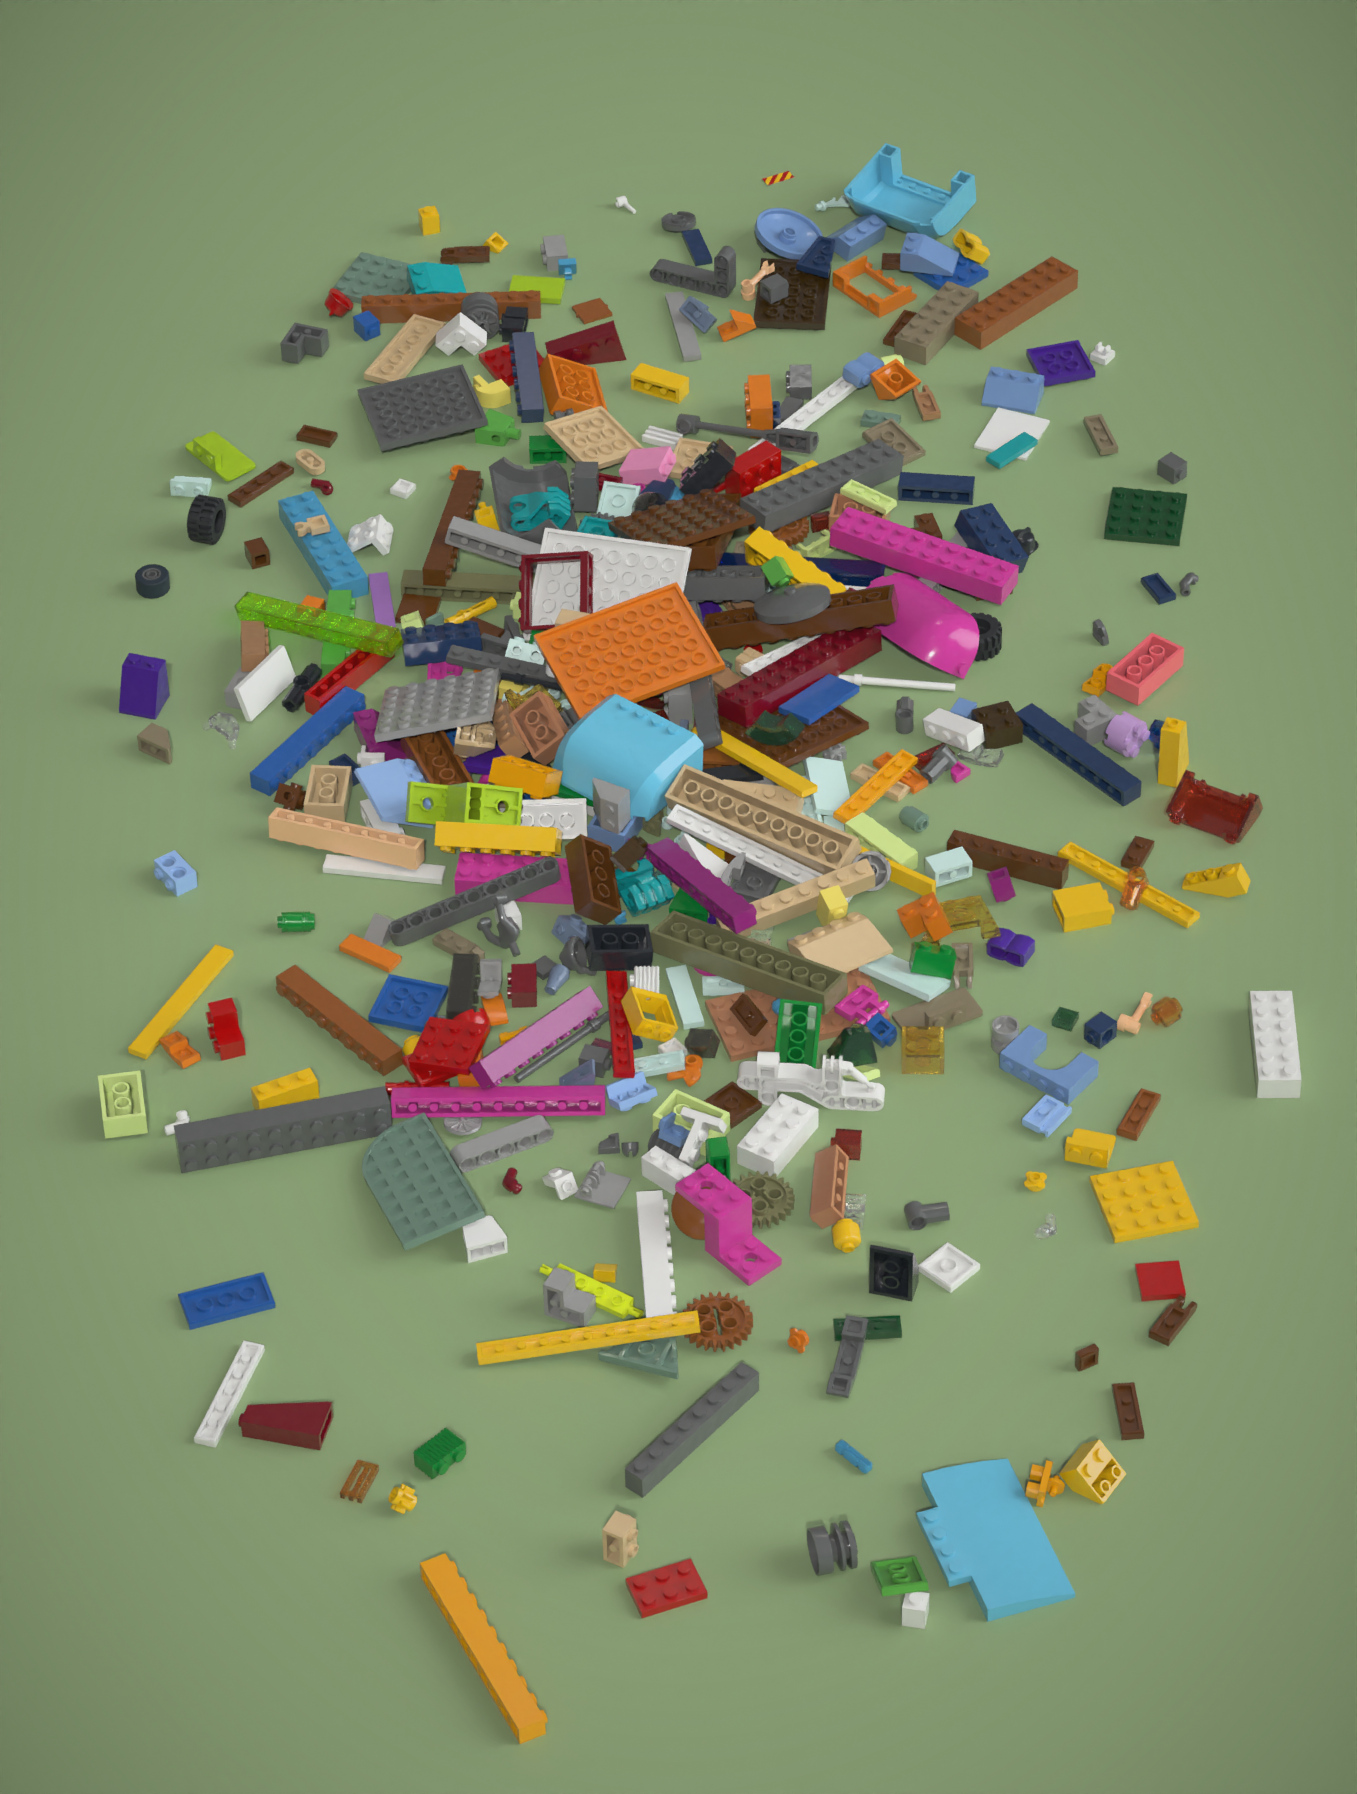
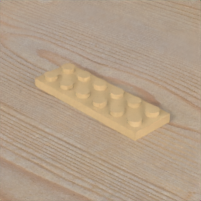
[364,314,446,384]

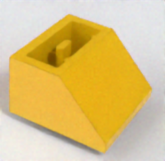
[1059,1439,1126,1504]

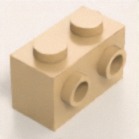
[602,1511,639,1568]

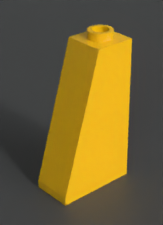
[1158,717,1189,788]

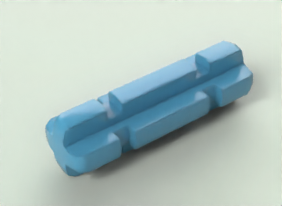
[835,1440,873,1474]

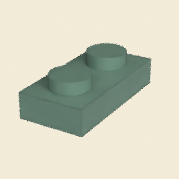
[861,409,901,428]

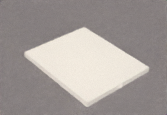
[974,407,1050,461]

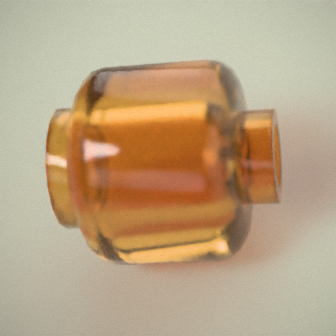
[1150,996,1183,1028]

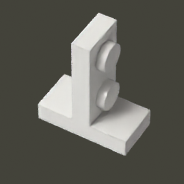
[679,1106,727,1168]

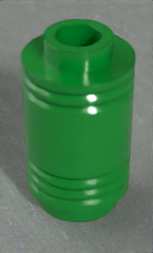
[277,911,315,932]

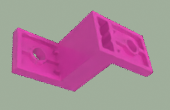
[675,1163,782,1286]

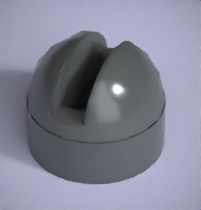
[621,1142,639,1157]

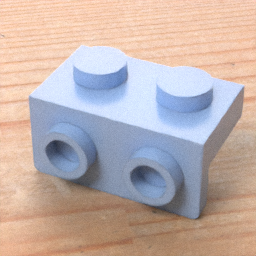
[605,1071,658,1111]

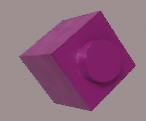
[987,867,1016,903]

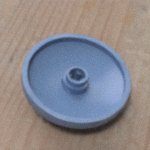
[754,208,823,260]

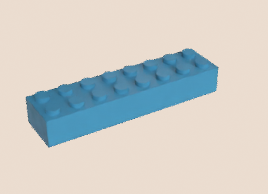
[278,491,369,598]

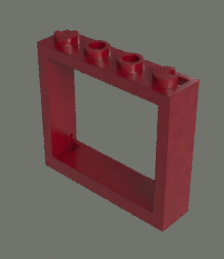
[518,551,594,634]

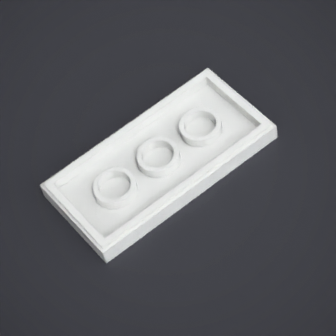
[234,645,296,721]

